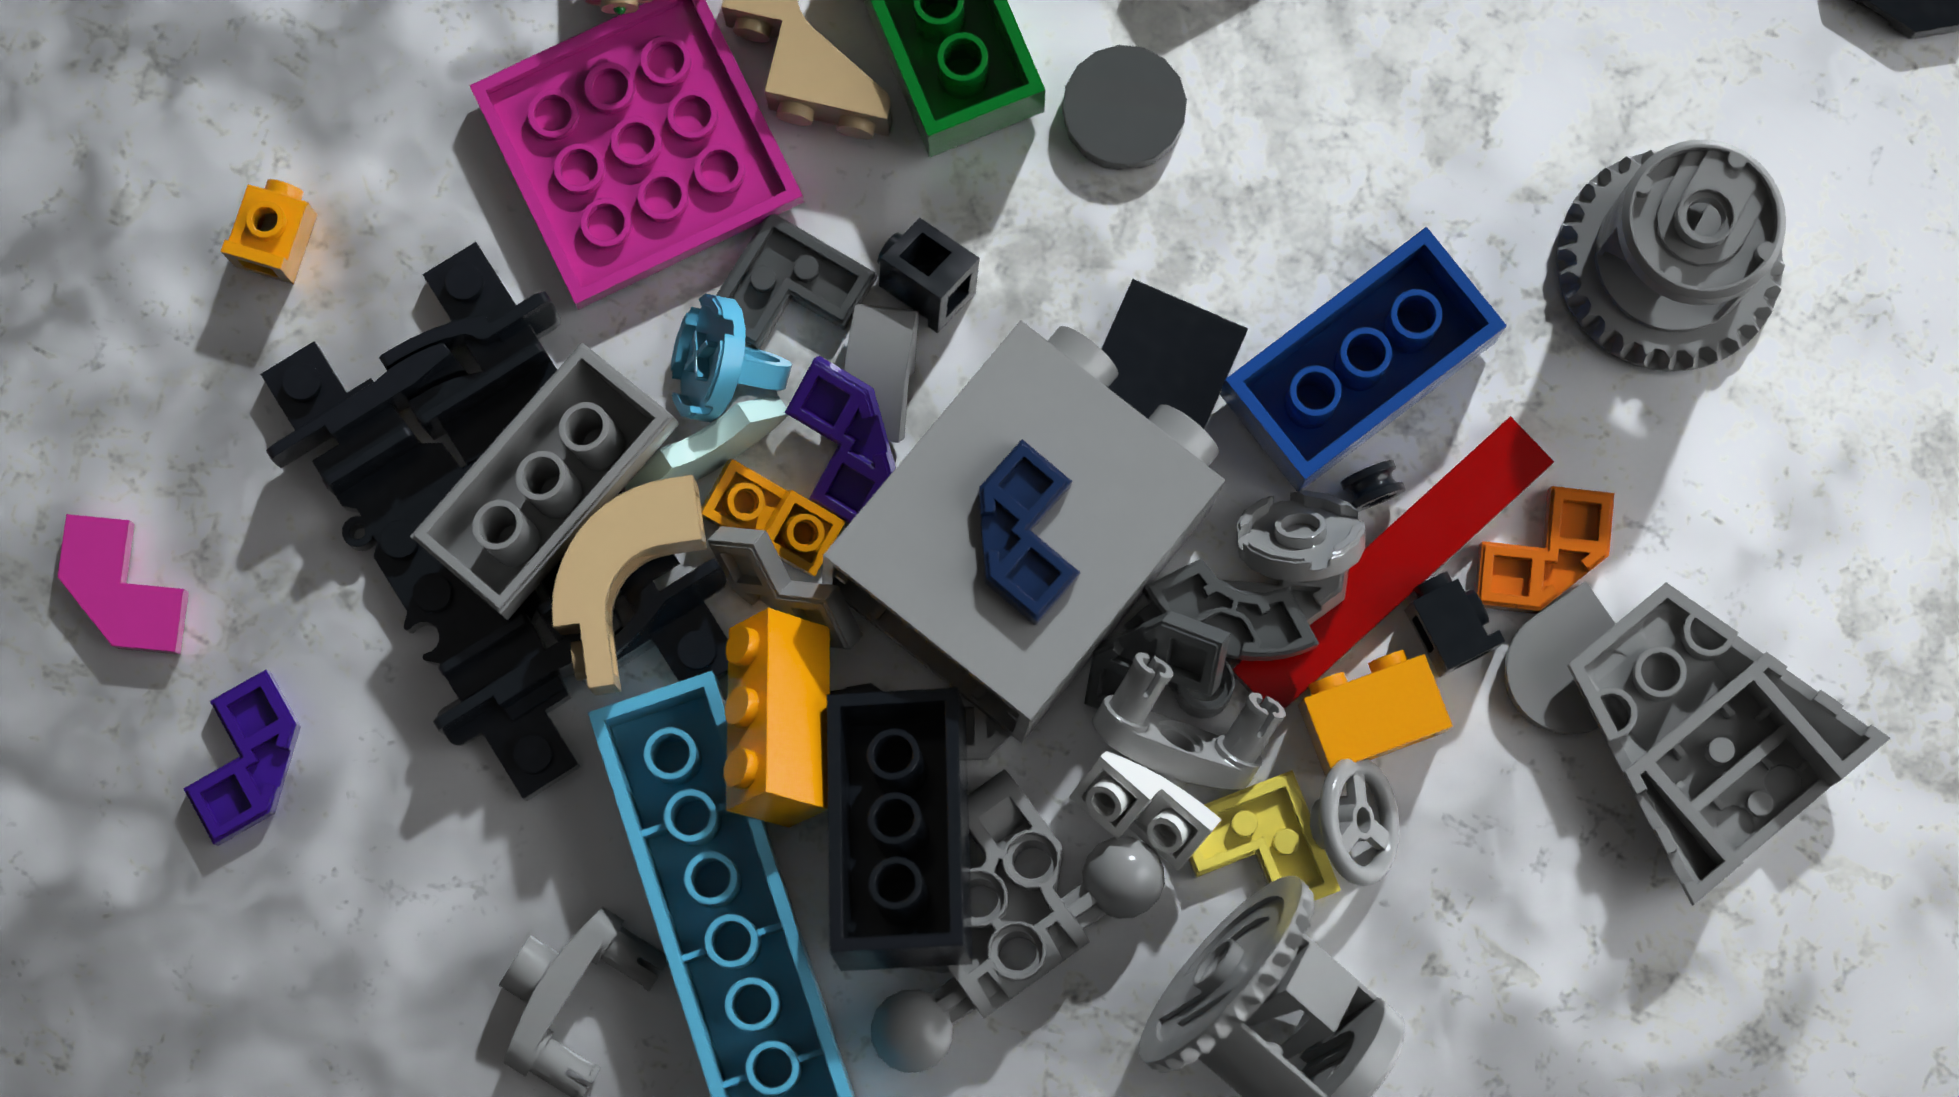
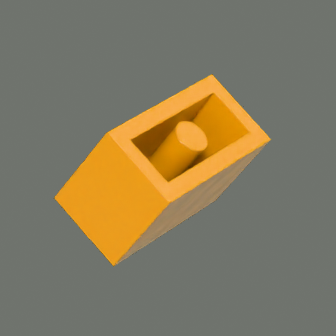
[1298,650,1453,777]

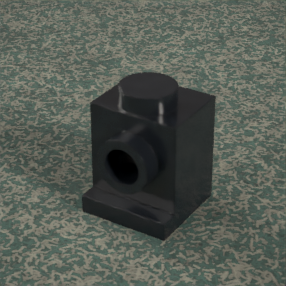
[877,218,980,333]
[1404,571,1506,678]

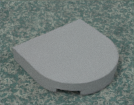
[1504,581,1616,734]

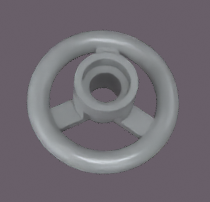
[1310,759,1399,886]

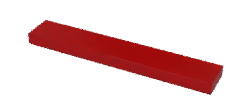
[1232,416,1554,710]

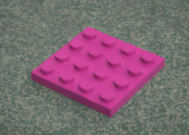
[469,0,804,310]

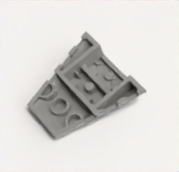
[1567,582,1890,906]

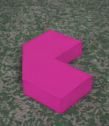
[57,514,189,655]

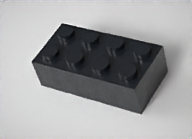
[827,687,973,971]

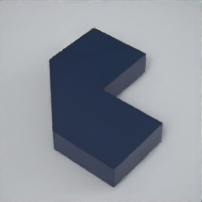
[978,439,1080,626]

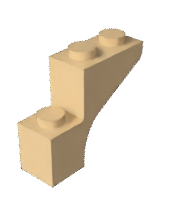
[722,0,892,140]

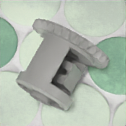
[1557,140,1786,371]
[1139,875,1405,1097]

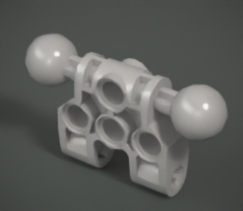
[871,769,1165,1073]

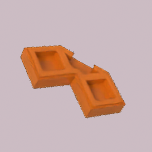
[1475,486,1615,614]

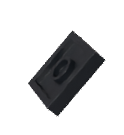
[1101,279,1248,429]

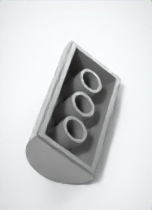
[410,342,679,620]

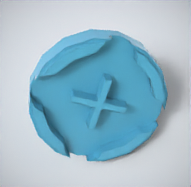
[671,294,792,423]

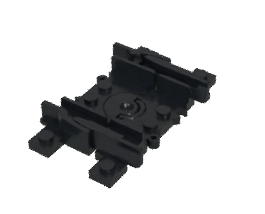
[260,242,728,801]

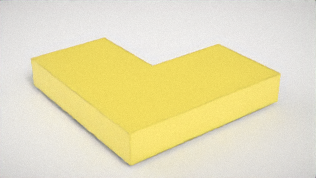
[1188,770,1341,901]

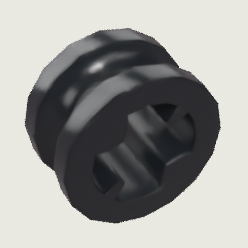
[1340,460,1406,511]

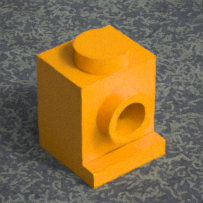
[221,179,318,284]

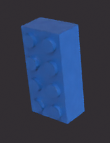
[1220,227,1507,492]

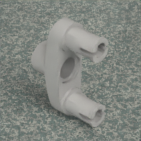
[1092,652,1286,790]
[499,907,668,1097]

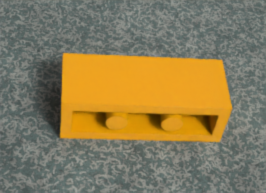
[724,608,830,828]

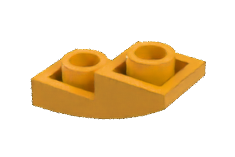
[701,459,846,577]

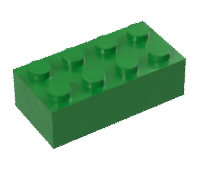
[863,0,1046,158]

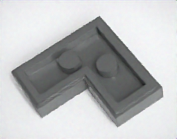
[716,214,877,350]

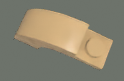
[552,475,707,696]

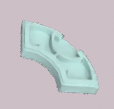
[625,396,789,491]

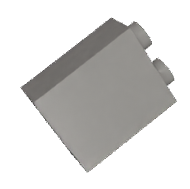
[822,320,1225,743]

